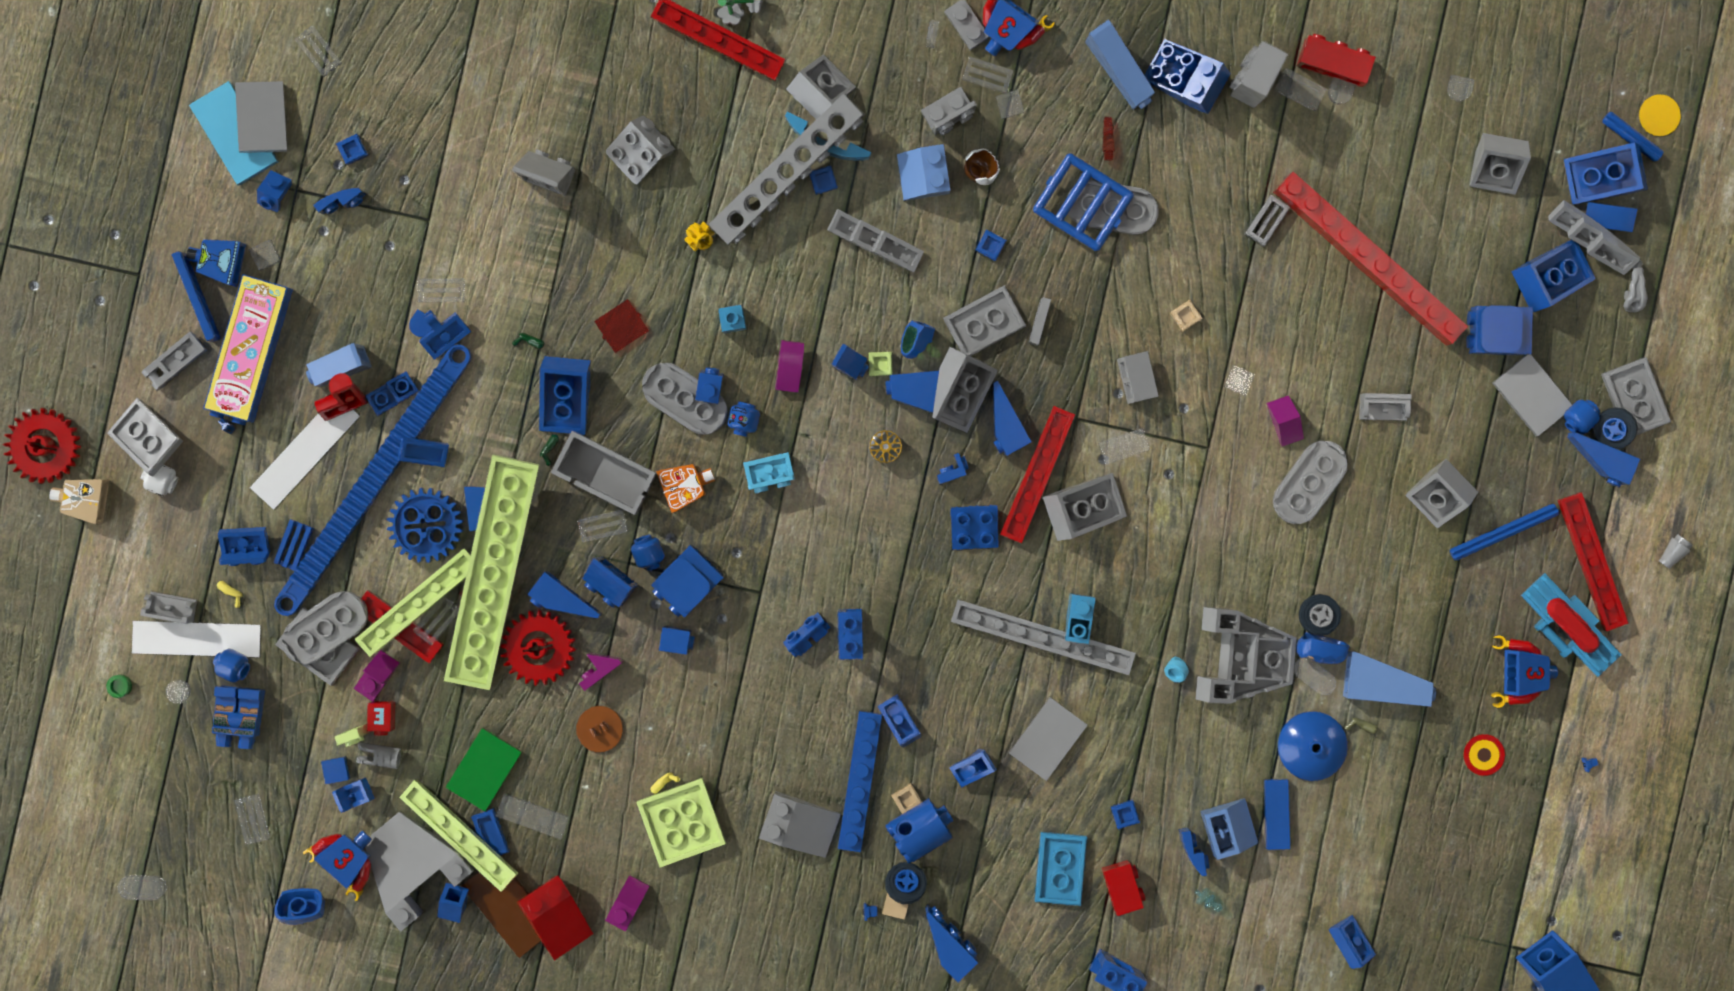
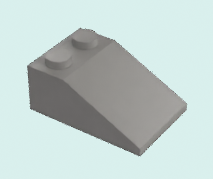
[512,150,575,196]
[932,347,998,433]
[1043,473,1127,541]
[759,791,841,858]

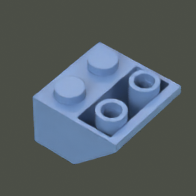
[1200,798,1258,860]

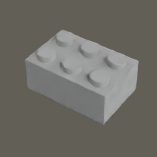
[1229,41,1288,108]

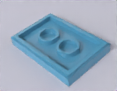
[1034,832,1087,906]

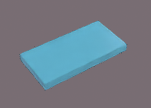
[189,81,278,186]

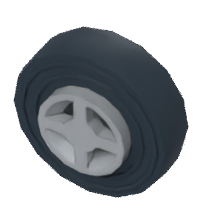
[1298,594,1341,636]

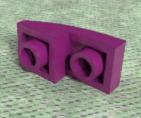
[775,340,804,392]

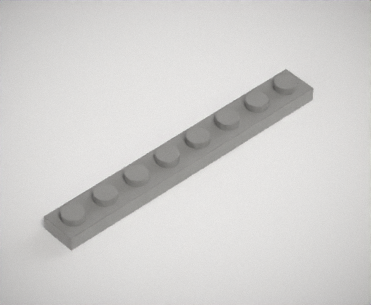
[951,599,1136,675]

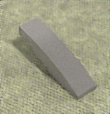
[1548,200,1640,275]
[827,210,924,272]

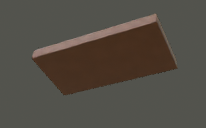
[461,872,541,958]

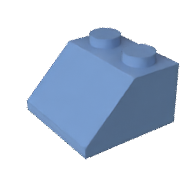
[897,144,950,201]

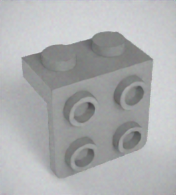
[606,115,675,184]

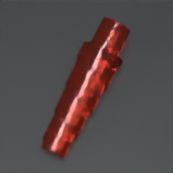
[1102,117,1115,161]

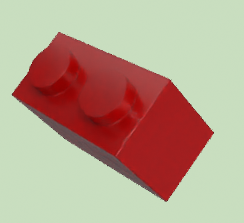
[1101,860,1146,916]

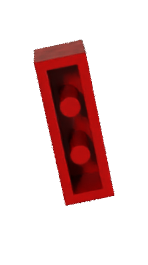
[1296,34,1376,87]

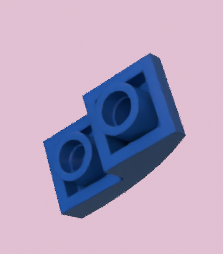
[313,188,366,215]
[1586,202,1638,232]
[365,371,418,417]
[1178,828,1210,876]

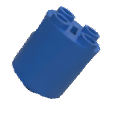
[885,798,954,863]

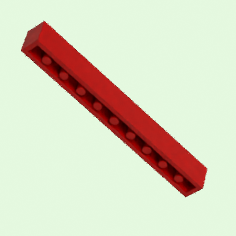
[1273,172,1468,345]

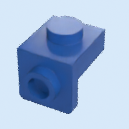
[257,170,292,212]
[695,367,724,404]
[332,777,375,813]

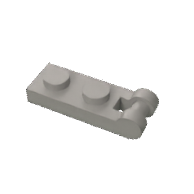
[141,331,207,391]

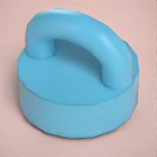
[1164,657,1189,682]

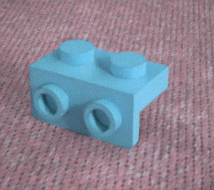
[743,452,795,493]

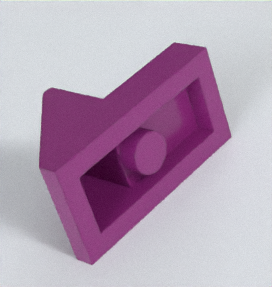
[353,650,400,702]
[579,653,624,691]

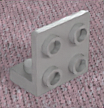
[921,87,977,135]

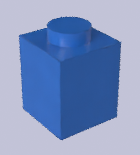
[659,626,695,655]
[438,883,469,923]

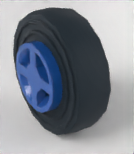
[1594,407,1638,449]
[885,862,927,904]

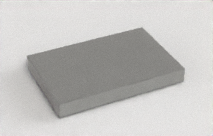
[235,81,287,153]
[943,285,1026,356]
[1492,354,1572,437]
[1601,357,1671,435]
[107,398,183,477]
[275,607,360,686]
[1009,697,1087,781]

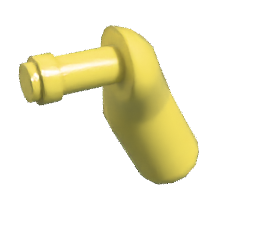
[217,581,243,608]
[651,772,680,794]

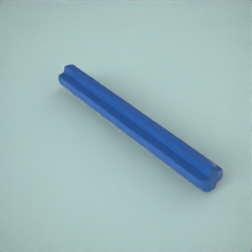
[1450,504,1559,560]

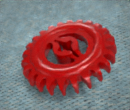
[3,408,81,484]
[499,610,576,686]

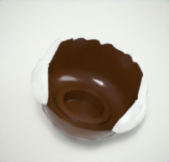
[964,149,1000,185]

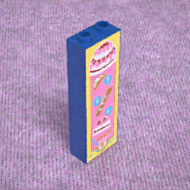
[203,274,293,425]

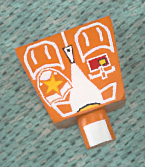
[656,464,715,513]

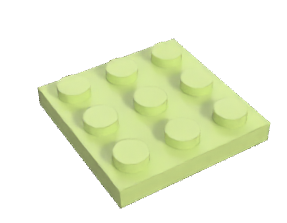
[636,777,726,867]

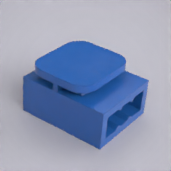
[1466,305,1533,355]
[651,545,725,618]

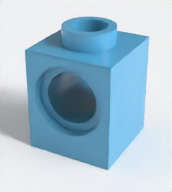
[718,305,746,333]

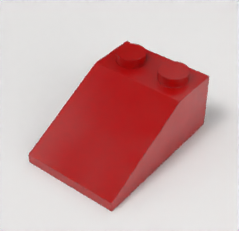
[516,875,593,961]

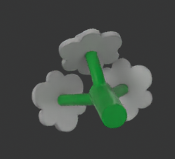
[717,0,763,25]

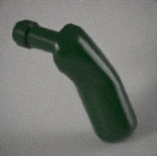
[512,333,544,349]
[540,434,559,466]

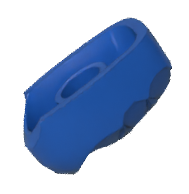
[1297,632,1350,664]
[275,888,325,925]

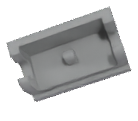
[1117,351,1159,404]
[1359,393,1412,421]
[140,591,197,624]

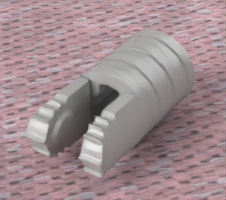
[356,743,401,769]

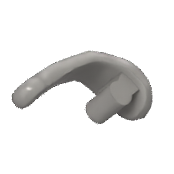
[1624,260,1648,312]

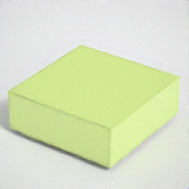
[869,352,892,376]

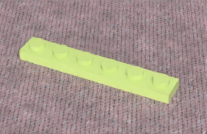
[355,549,470,658]
[399,779,518,892]

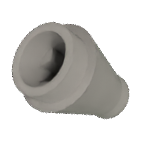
[1659,534,1693,569]

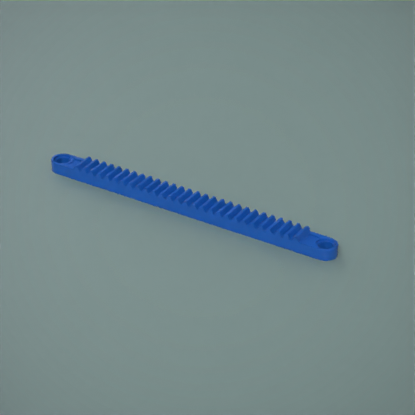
[274,345,472,616]

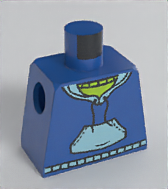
[186,240,246,287]

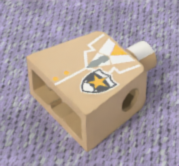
[49,479,110,524]

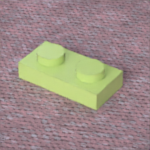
[334,724,370,747]

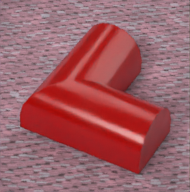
[314,373,368,421]

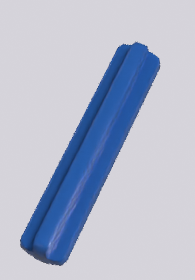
[1602,112,1664,162]

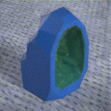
[901,320,935,359]

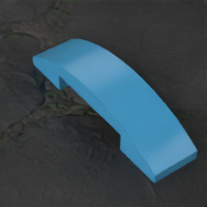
[785,112,871,161]

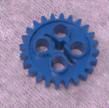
[387,488,464,563]

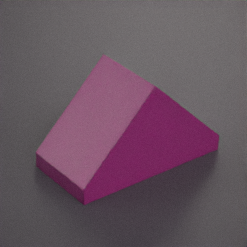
[1266,395,1304,447]

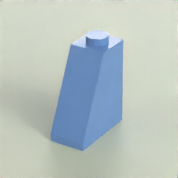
[306,343,372,387]

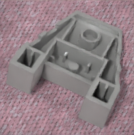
[1196,607,1297,704]
[365,811,476,932]

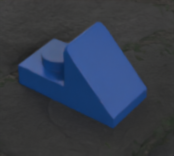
[950,749,997,788]

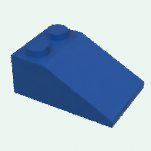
[1564,143,1648,205]
[1511,239,1596,312]
[539,356,591,435]
[582,556,638,608]

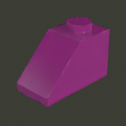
[605,875,650,932]

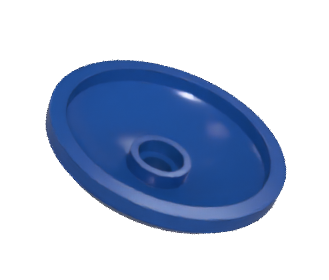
[1278,711,1348,781]

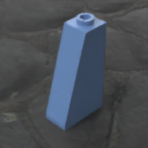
[1085,20,1155,110]
[1343,651,1436,707]

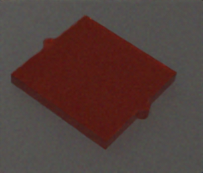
[594,299,649,353]

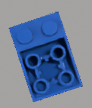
[1144,39,1231,114]
[925,904,978,982]

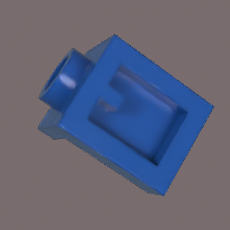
[937,453,969,484]

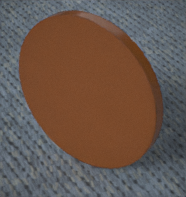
[576,706,623,752]

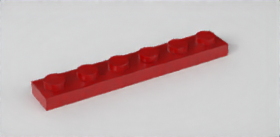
[651,0,786,81]
[1000,406,1075,543]
[1557,492,1629,631]

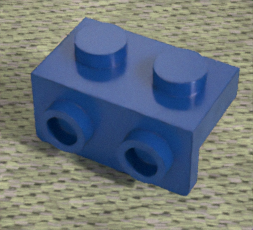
[218,527,271,566]

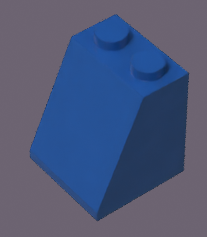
[1516,930,1599,991]

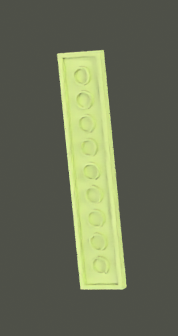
[444,455,539,690]

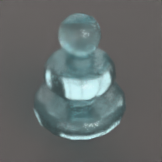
[1194,888,1222,912]

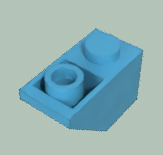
[1065,593,1096,644]

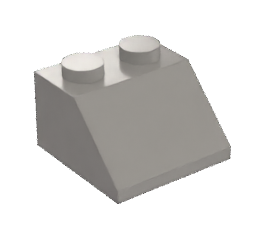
[786,54,856,119]
[1470,133,1531,195]
[1405,459,1478,528]

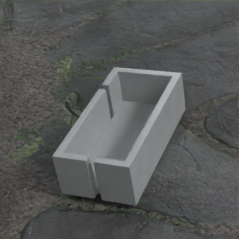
[551,431,657,515]

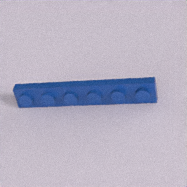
[838,711,882,852]

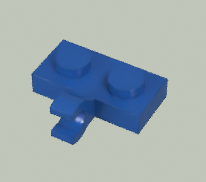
[419,310,471,360]

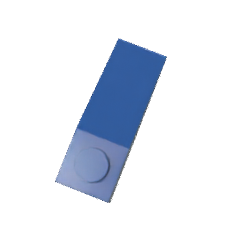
[992,381,1031,456]
[1567,433,1640,487]
[528,571,603,618]

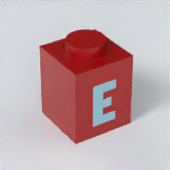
[367,701,396,736]

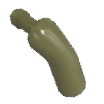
[1344,717,1378,734]

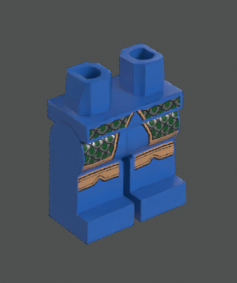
[212,686,265,749]

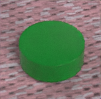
[106,674,132,698]

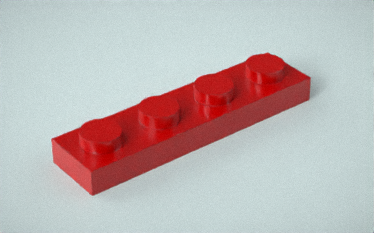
[361,590,444,663]

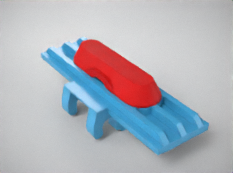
[1520,573,1621,677]

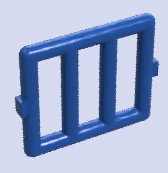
[1033,153,1134,251]

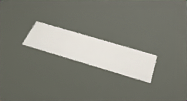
[250,410,360,510]
[132,621,260,657]

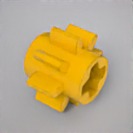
[684,221,715,252]

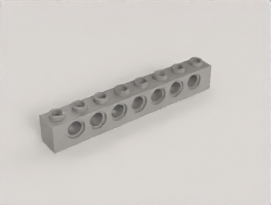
[709,93,865,244]

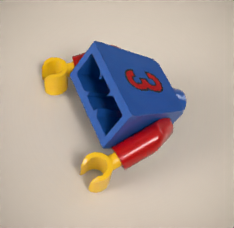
[983,0,1055,56]
[1491,636,1558,708]
[303,830,372,901]

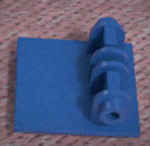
[950,505,998,550]

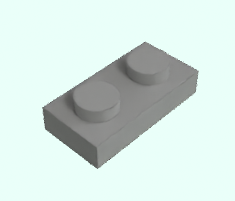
[944,0,989,51]

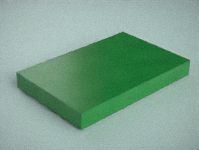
[445,728,523,812]

